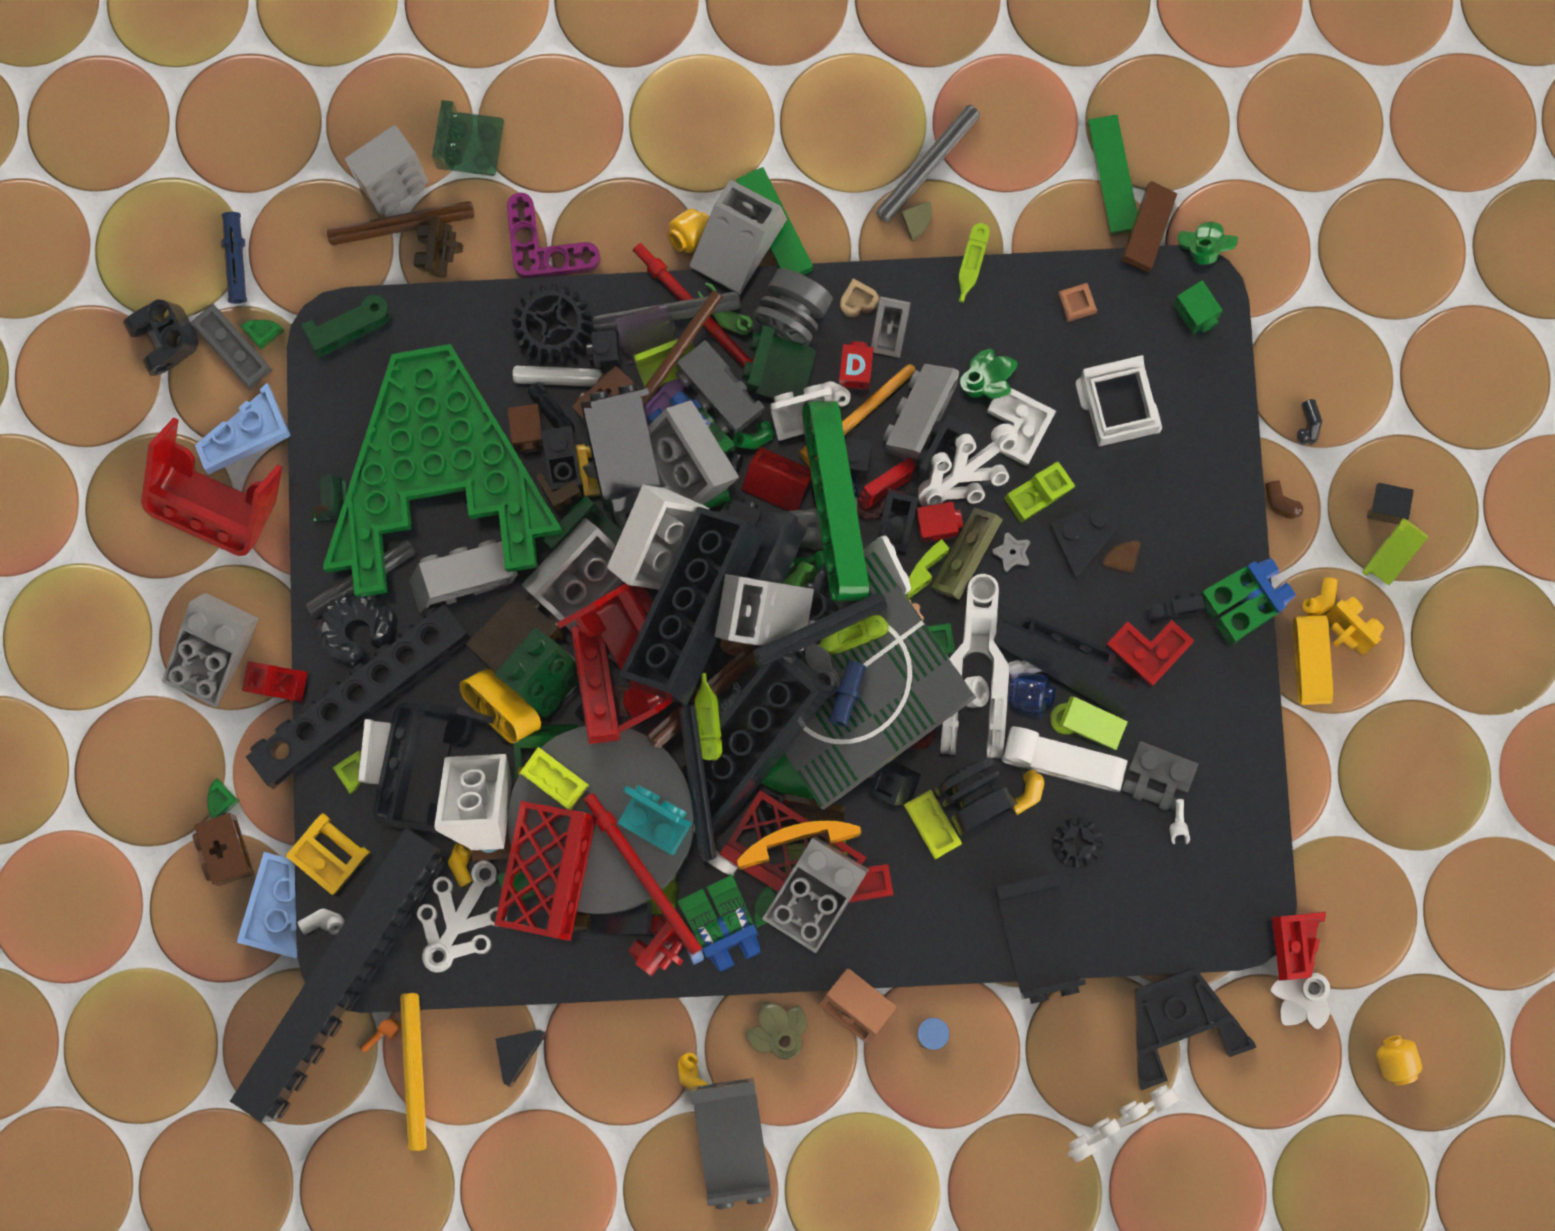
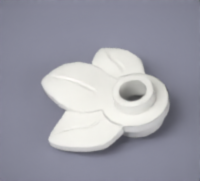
[1270,973,1330,1029]

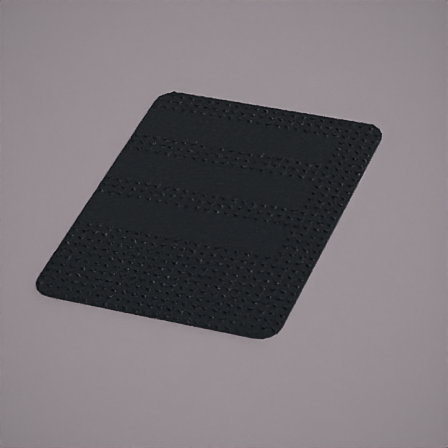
[287,245,1297,1013]

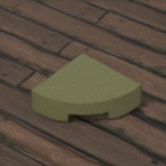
[902,201,932,241]

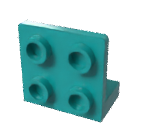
[618,784,692,856]

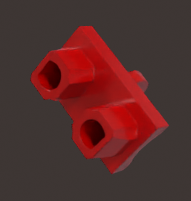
[628,915,684,976]

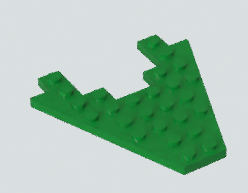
[323,344,563,598]

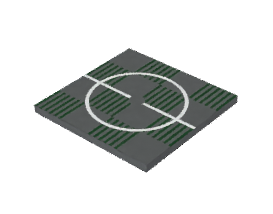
[728,552,976,810]

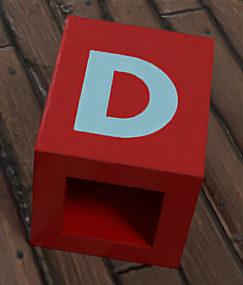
[839,341,874,390]

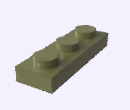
[931,508,1002,600]

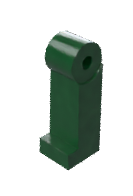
[301,295,390,358]

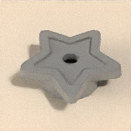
[991,533,1030,572]

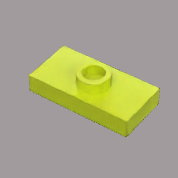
[520,747,589,810]
[904,790,962,860]

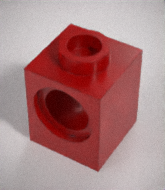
[916,501,963,543]

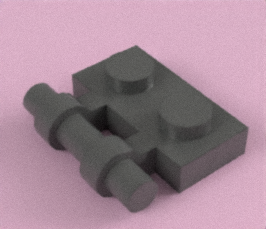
[1121,741,1199,811]

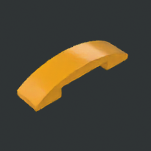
[737,821,861,870]

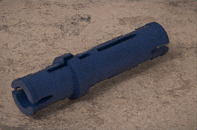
[221,212,247,304]

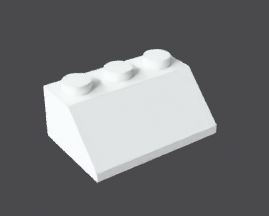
[607,484,709,590]
[434,754,513,850]

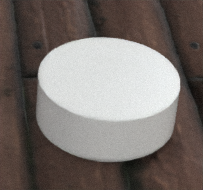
[965,676,989,708]
[707,851,738,876]

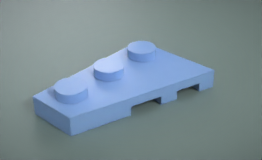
[195,383,291,475]
[237,852,298,959]

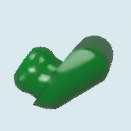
[733,421,775,450]

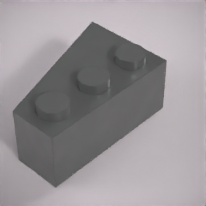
[675,340,764,438]

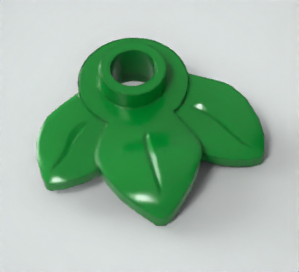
[1178,221,1238,265]
[960,349,1018,399]

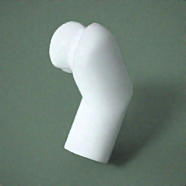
[823,381,850,407]
[297,908,345,935]

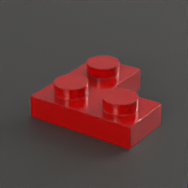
[1106,620,1195,687]

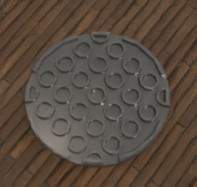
[508,726,694,914]

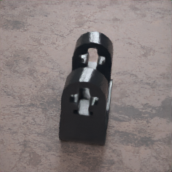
[123,299,199,376]

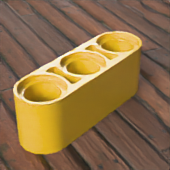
[1293,615,1333,705]
[459,668,541,744]

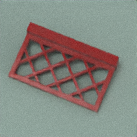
[719,790,867,892]
[494,801,596,941]

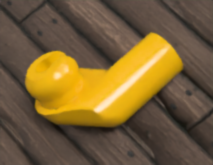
[1302,578,1338,616]
[1012,770,1044,815]
[448,842,474,888]
[677,1052,708,1091]

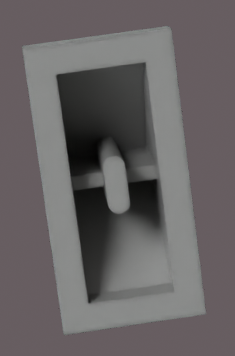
[871,296,910,358]

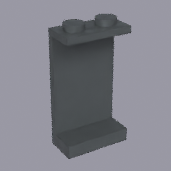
[690,1077,771,1209]

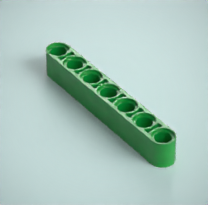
[802,401,869,602]

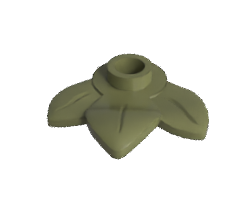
[746,1002,807,1060]

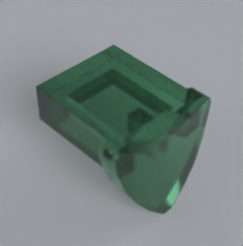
[311,474,347,521]

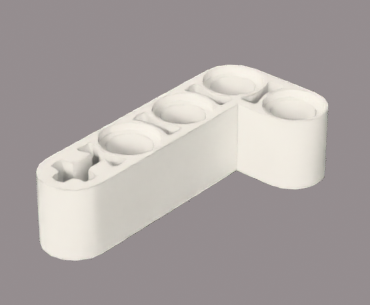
[1002,727,1127,792]

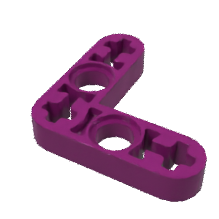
[507,192,601,278]

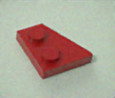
[1272,912,1326,981]

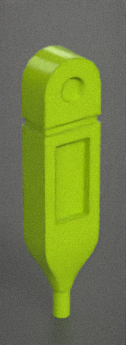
[958,223,990,303]
[818,615,889,654]
[695,673,722,760]

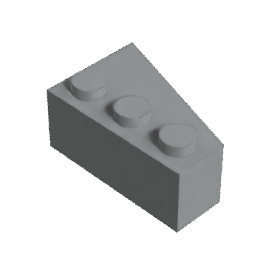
[409,539,518,614]

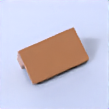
[819,969,896,1044]

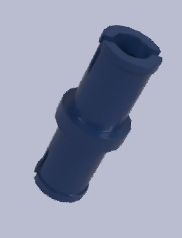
[828,661,867,727]

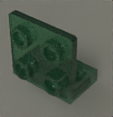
[432,100,504,176]

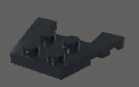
[1134,968,1256,1091]

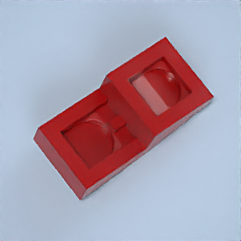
[242,661,308,702]

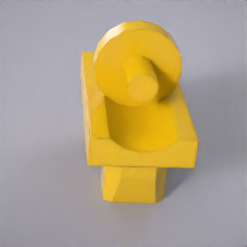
[1326,597,1384,656]

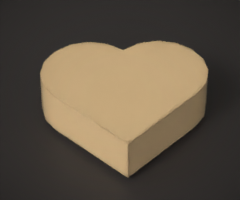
[840,278,879,317]

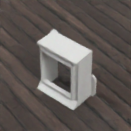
[1075,355,1162,447]

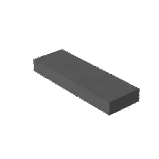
[190,303,273,390]

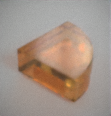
[1103,541,1141,573]

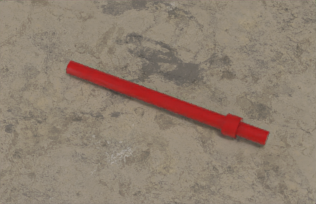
[632,243,751,368]
[584,793,702,956]

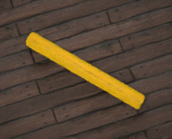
[400,993,427,1151]

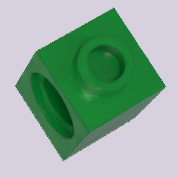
[1173,280,1223,334]

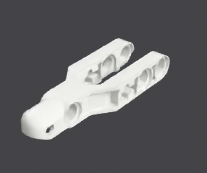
[940,574,1009,759]

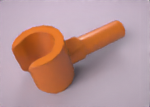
[360,1018,401,1053]

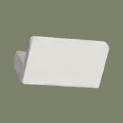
[358,719,391,784]

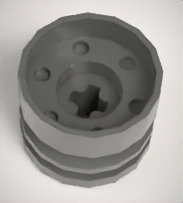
[753,268,833,346]

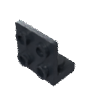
[916,414,981,483]

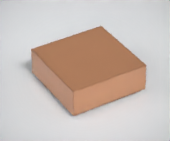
[1058,283,1097,322]

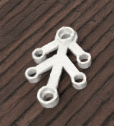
[918,424,1018,506]
[417,861,507,972]
[1066,1084,1179,1163]

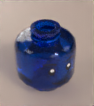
[1008,672,1056,715]

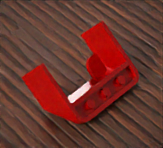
[141,417,283,556]
[557,583,673,733]

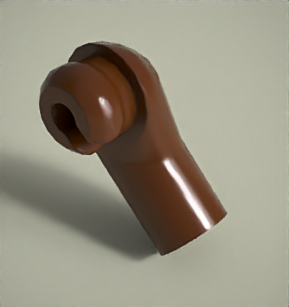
[1265,480,1303,519]

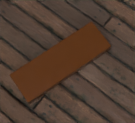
[1121,181,1178,272]

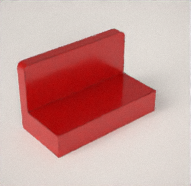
[742,447,812,511]

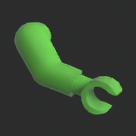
[698,283,753,335]

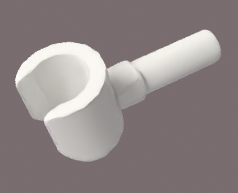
[1169,799,1190,844]

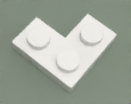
[987,388,1056,466]

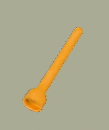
[799,364,916,467]

